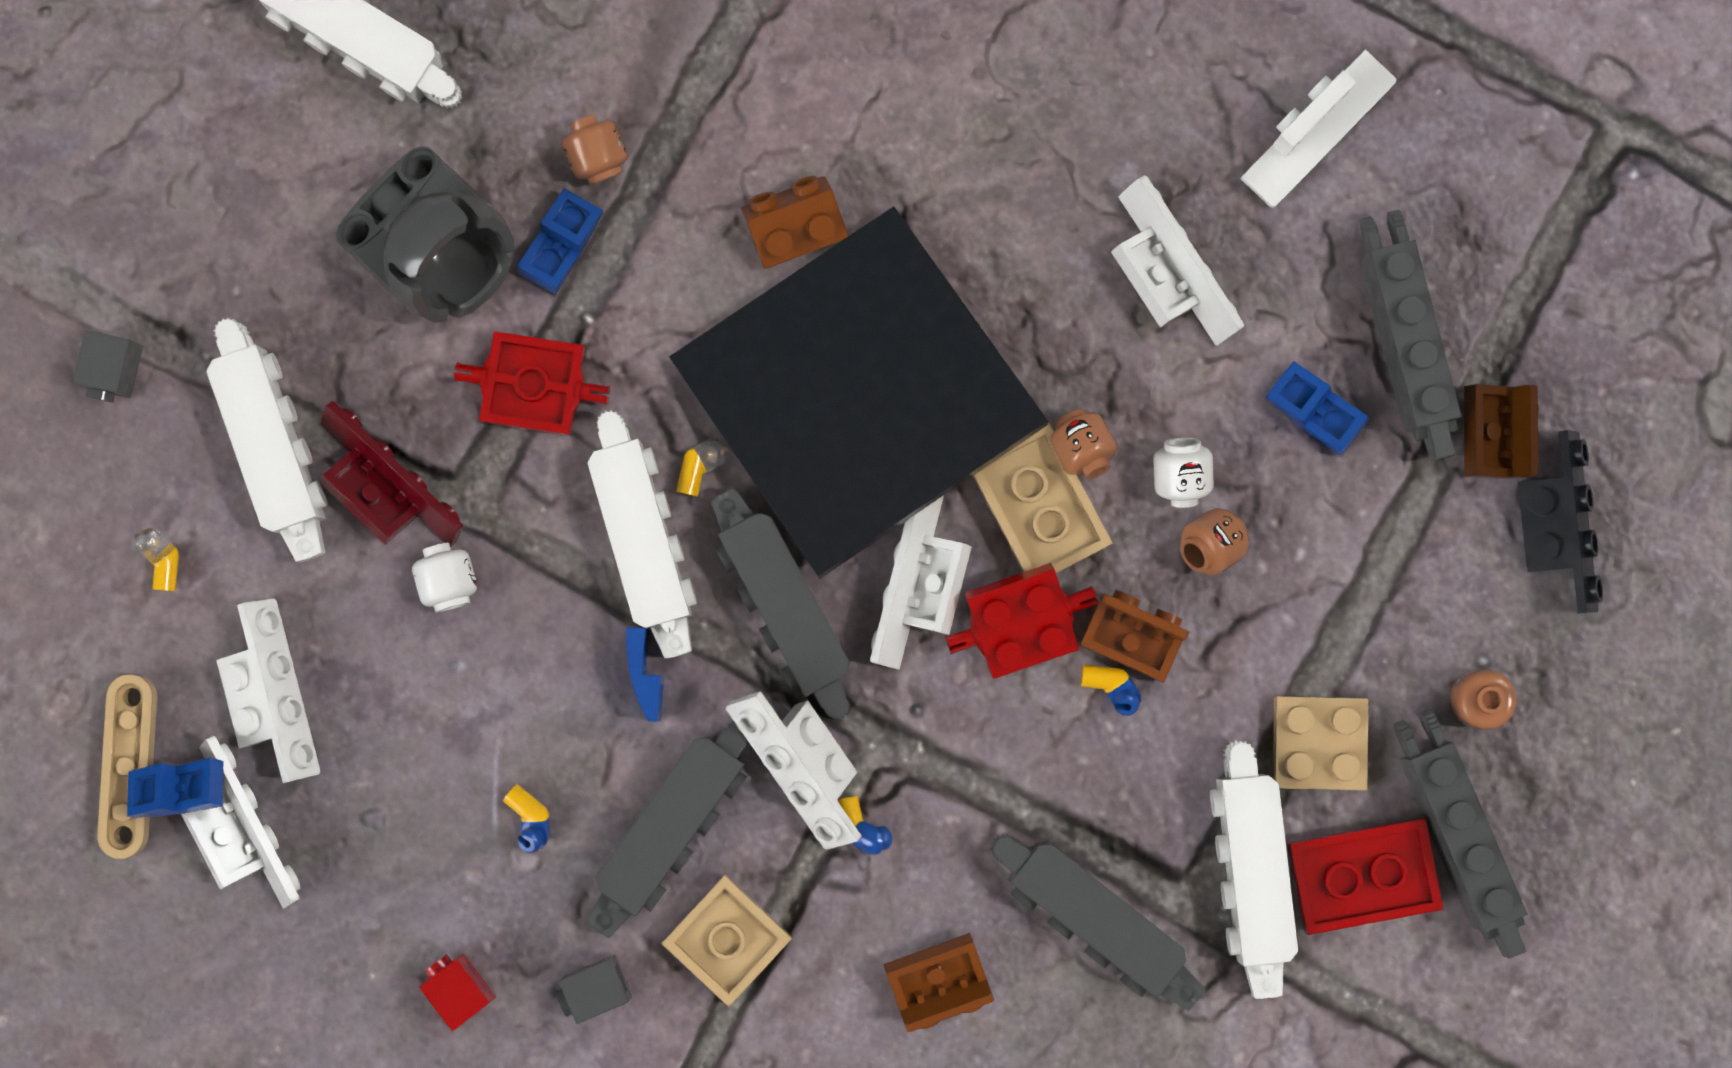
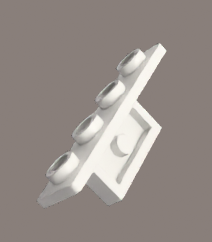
[1240,49,1396,208]
[1111,175,1244,346]
[870,496,972,670]
[216,599,320,783]
[726,691,861,849]
[181,736,300,909]

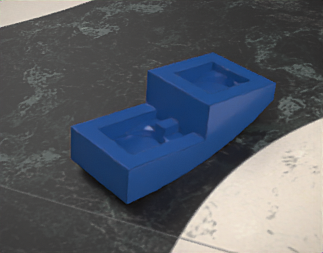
[517,188,603,295]
[1266,361,1369,457]
[626,627,664,722]
[127,758,224,818]

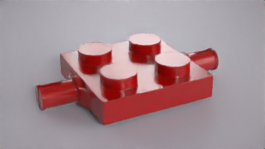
[454,331,610,436]
[945,563,1098,679]

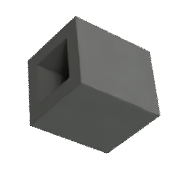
[72,330,143,403]
[556,954,632,1025]

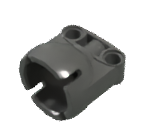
[336,146,514,323]

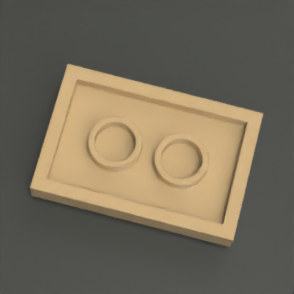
[973,423,1113,573]

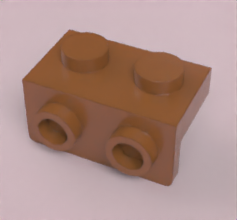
[741,176,848,269]
[1079,590,1189,683]
[883,933,994,1032]

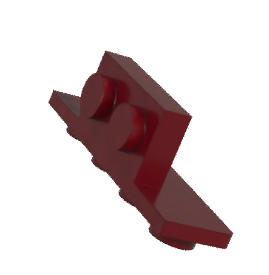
[320,401,463,548]

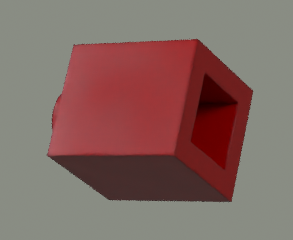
[419,953,496,1032]

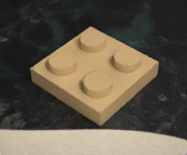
[1273,696,1368,790]
[661,874,792,1007]

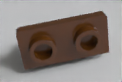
[1464,384,1539,479]

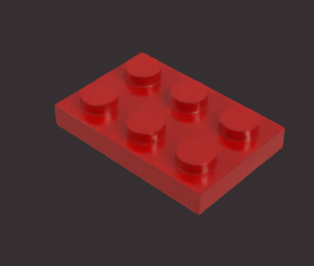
[1287,817,1444,935]

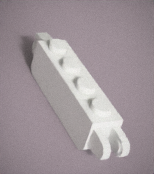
[259,0,462,109]
[206,318,328,563]
[587,410,697,659]
[1210,740,1298,999]

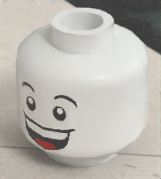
[1153,438,1214,508]
[412,543,477,613]

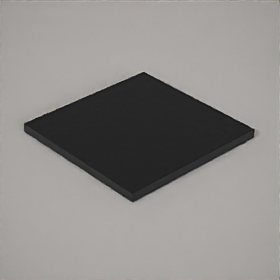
[669,206,1048,579]

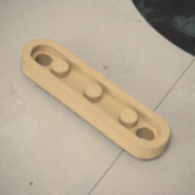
[97,674,157,859]

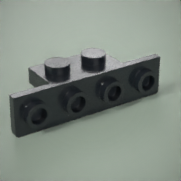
[1518,430,1603,614]

